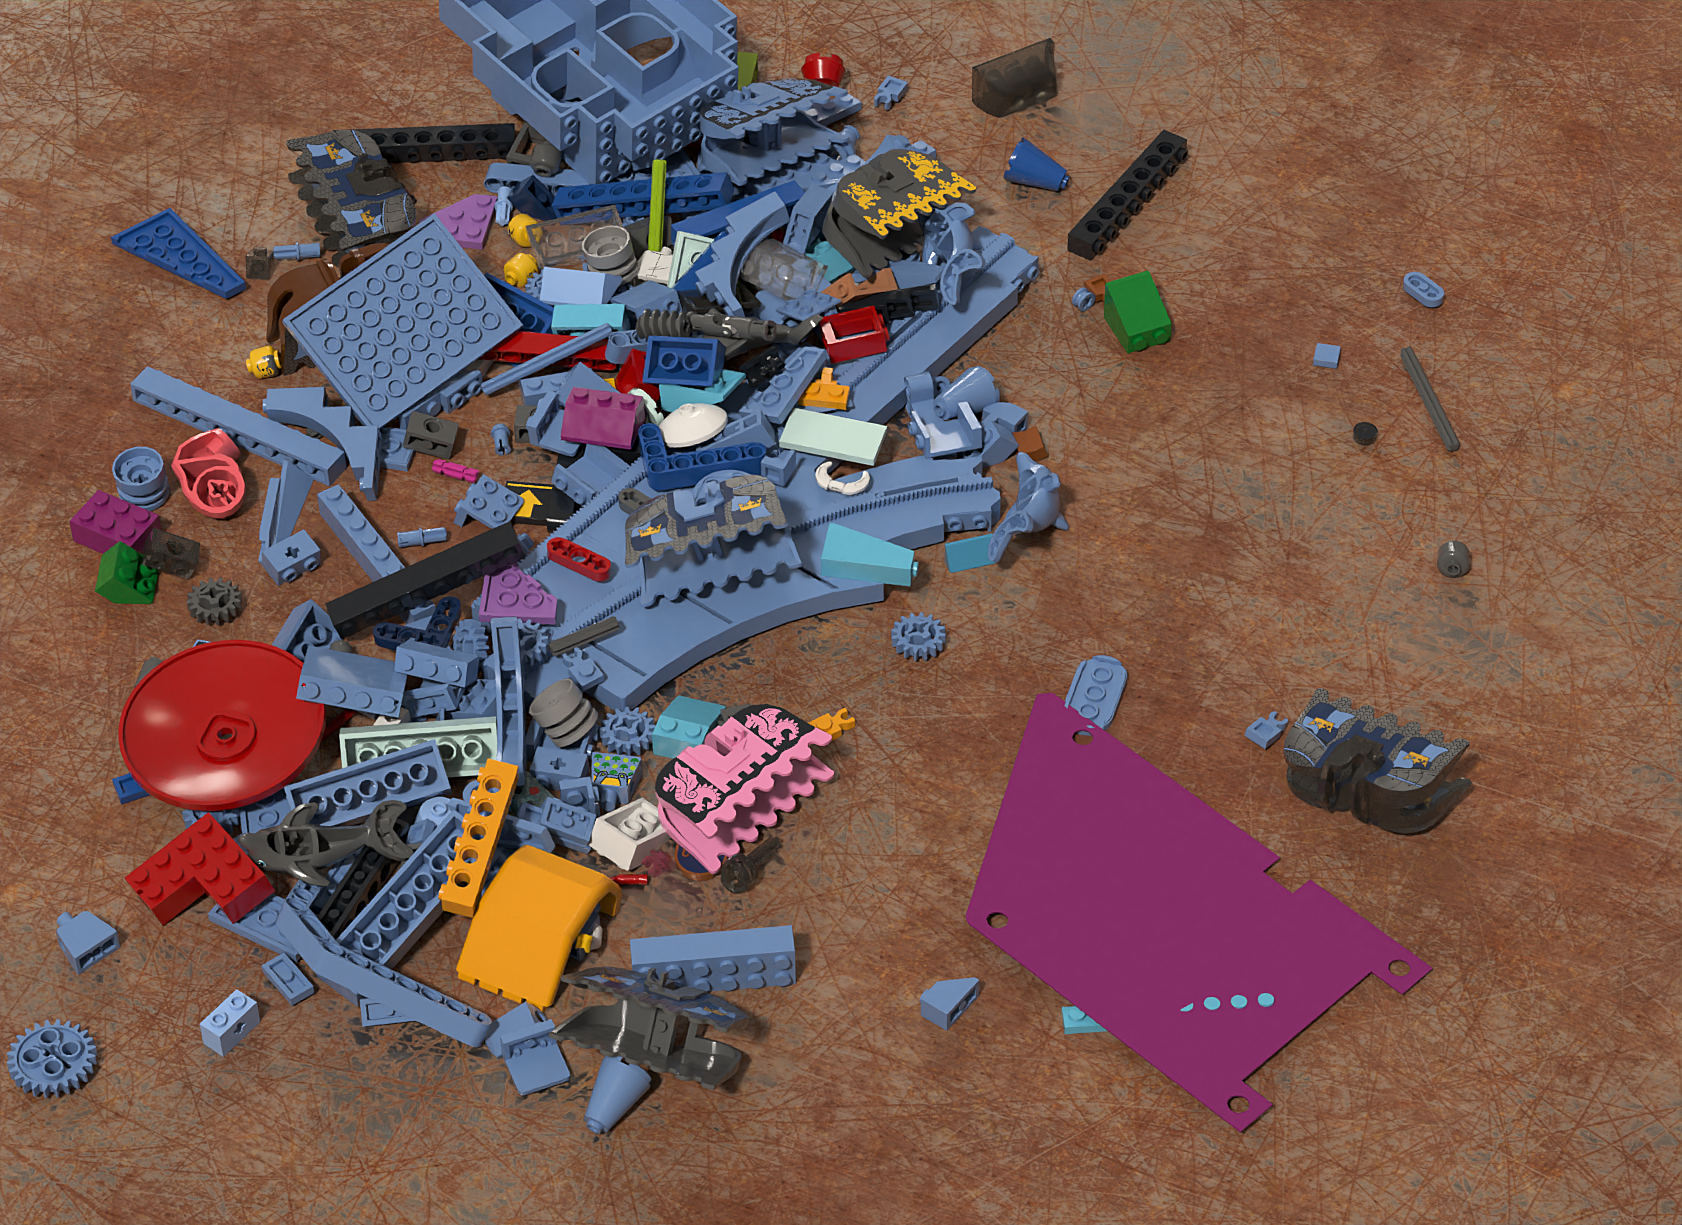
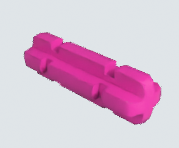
[432,459,479,483]

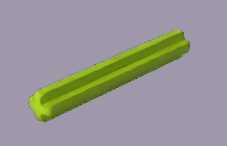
[648,159,666,252]

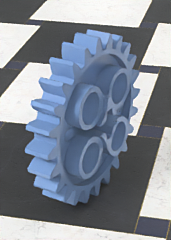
[7,1019,97,1098]

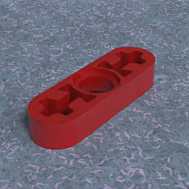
[547,537,611,582]

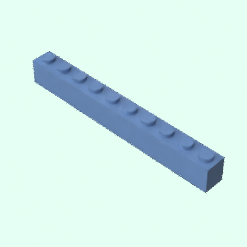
[130,366,347,487]

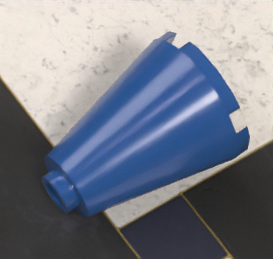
[1003,137,1070,191]

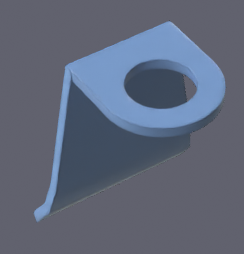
[484,1002,548,1058]

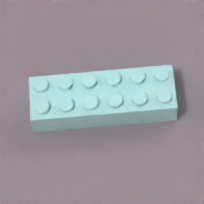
[339,716,497,777]

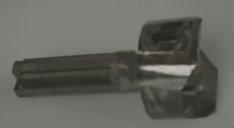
[721,836,782,894]

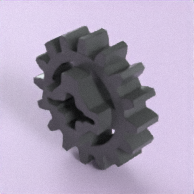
[187,578,242,625]

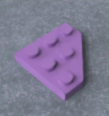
[418,194,497,250]
[479,563,558,625]

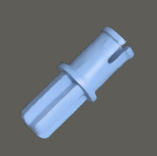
[494,186,513,227]

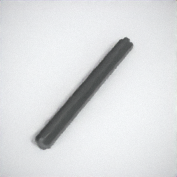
[1400,347,1460,452]

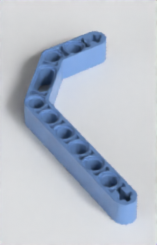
[275,880,492,1047]

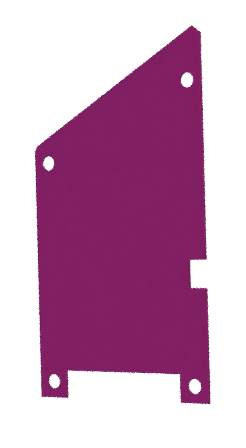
[966,693,1433,1133]

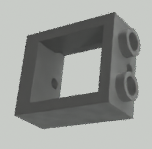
[506,122,562,166]

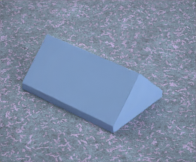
[540,267,623,305]

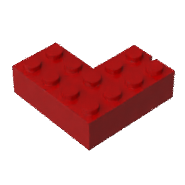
[124,812,275,926]

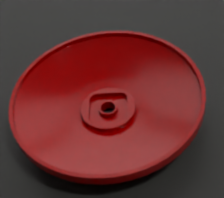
[118,640,326,811]

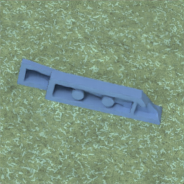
[259,461,313,564]

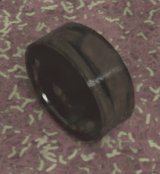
[1353,422,1378,445]

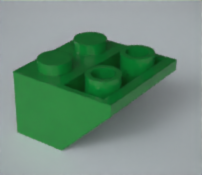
[95,541,159,604]

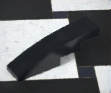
[839,284,939,325]

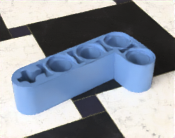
[904,371,957,460]

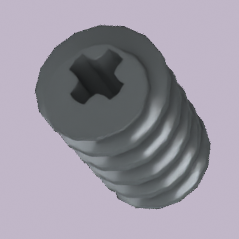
[636,309,690,339]

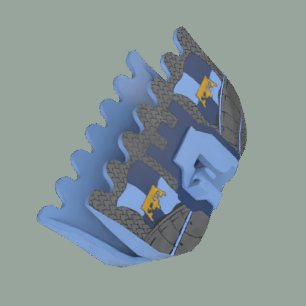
[625,475,802,607]

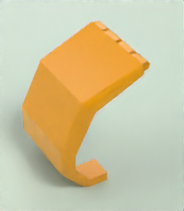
[456,845,622,1013]

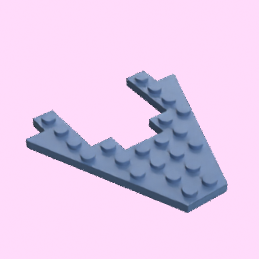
[742,94,936,194]

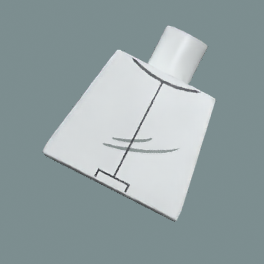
[630,247,673,288]

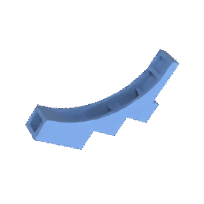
[695,191,790,317]

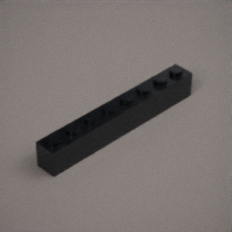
[325,521,526,639]

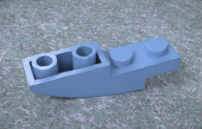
[398,370,483,430]

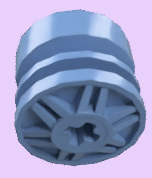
[112,447,170,511]

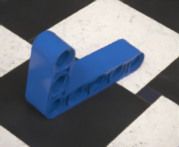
[638,423,766,490]

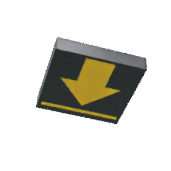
[505,481,553,526]

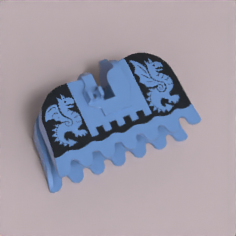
[700,78,849,186]

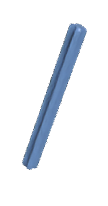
[481,323,613,395]

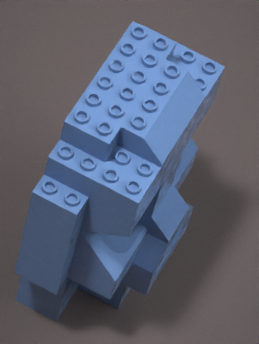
[439,0,739,184]

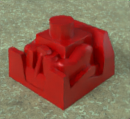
[615,348,660,403]

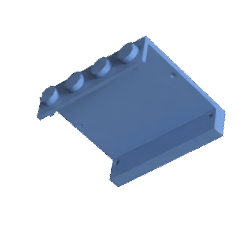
[296,646,407,718]

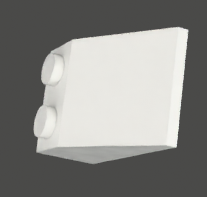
[588,798,671,871]

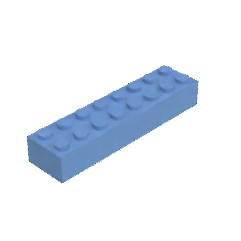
[316,809,495,1007]

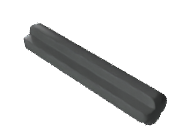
[548,616,620,656]

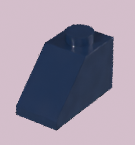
[506,175,557,223]

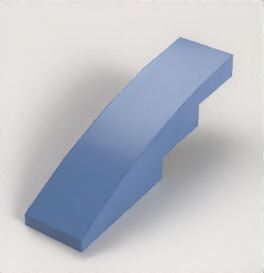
[852,260,945,289]

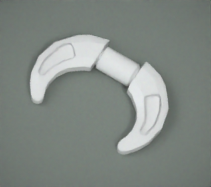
[815,461,870,495]

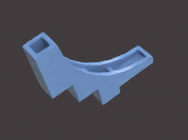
[491,617,527,786]

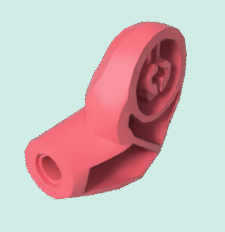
[171,428,246,519]

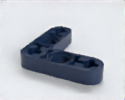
[373,596,462,650]

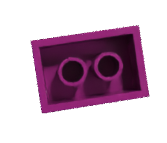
[69,490,163,556]

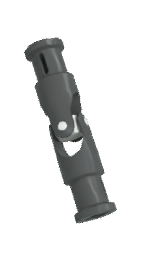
[687,311,777,341]

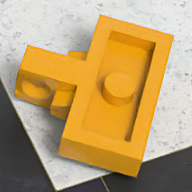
[798,367,850,410]

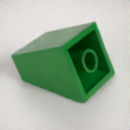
[1104,270,1172,354]

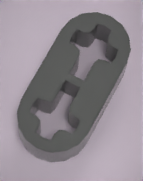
[618,488,651,515]

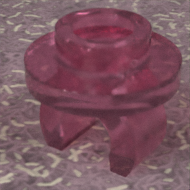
[641,848,671,878]

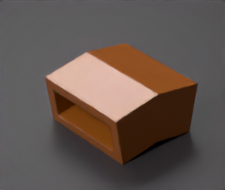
[1012,426,1048,461]

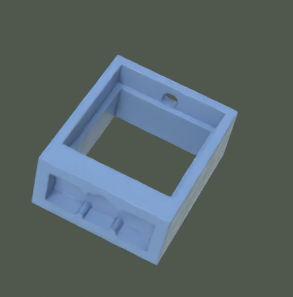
[782,183,834,255]

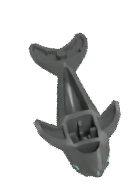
[701,308,823,363]
[239,800,414,887]

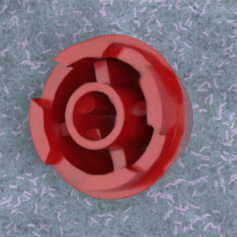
[801,53,846,88]

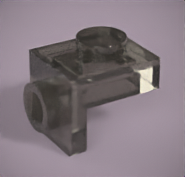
[246,247,274,279]

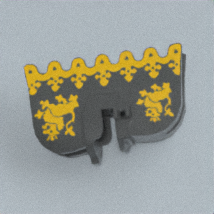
[822,149,977,278]

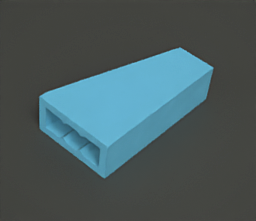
[821,523,919,587]

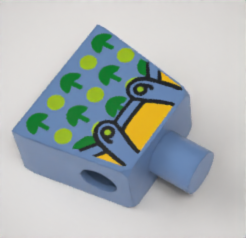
[591,752,642,811]

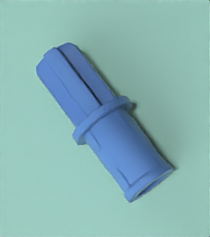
[273,242,320,261]
[397,527,447,548]

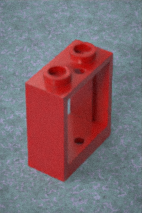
[819,306,889,364]

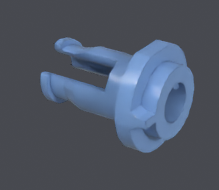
[820,125,860,162]

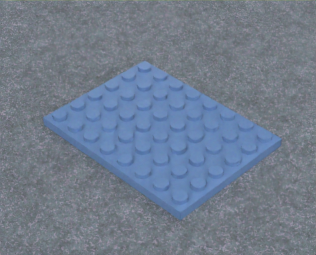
[282,213,523,430]

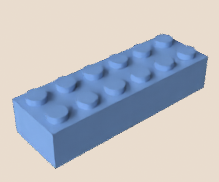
[284,739,452,827]
[630,925,796,992]

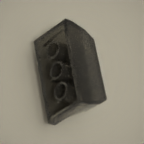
[972,38,1058,118]

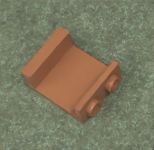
[821,268,898,312]

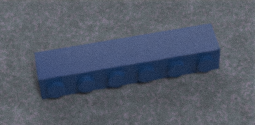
[671,180,805,247]

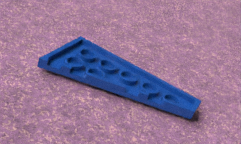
[111,208,246,299]

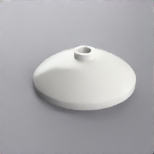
[659,403,728,447]

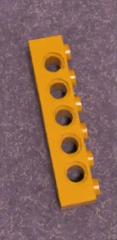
[438,758,519,918]

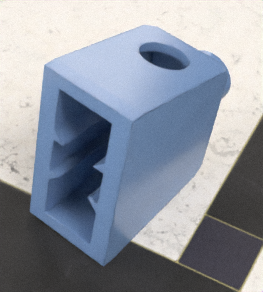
[56,911,120,975]

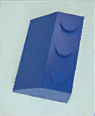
[643,336,726,387]

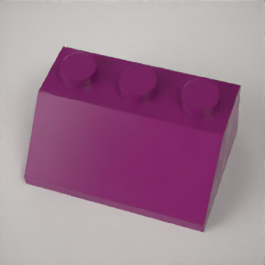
[561,387,645,450]

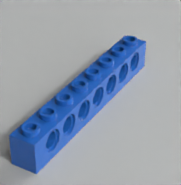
[552,172,735,223]

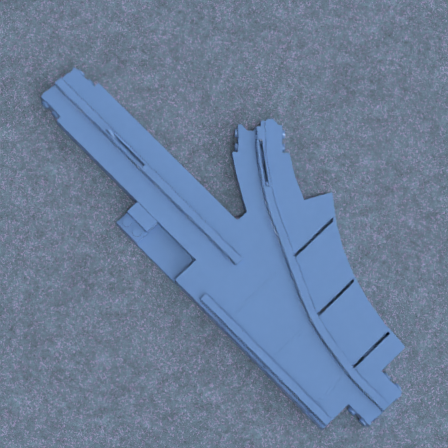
[471,226,1039,712]

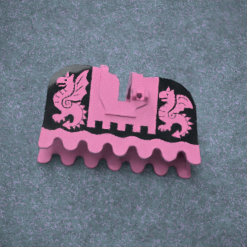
[655,704,834,874]

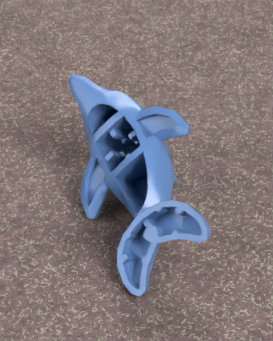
[915,202,985,305]
[988,452,1069,563]

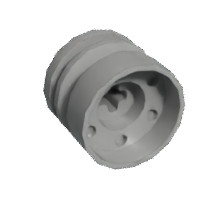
[582,226,639,286]
[529,678,598,747]

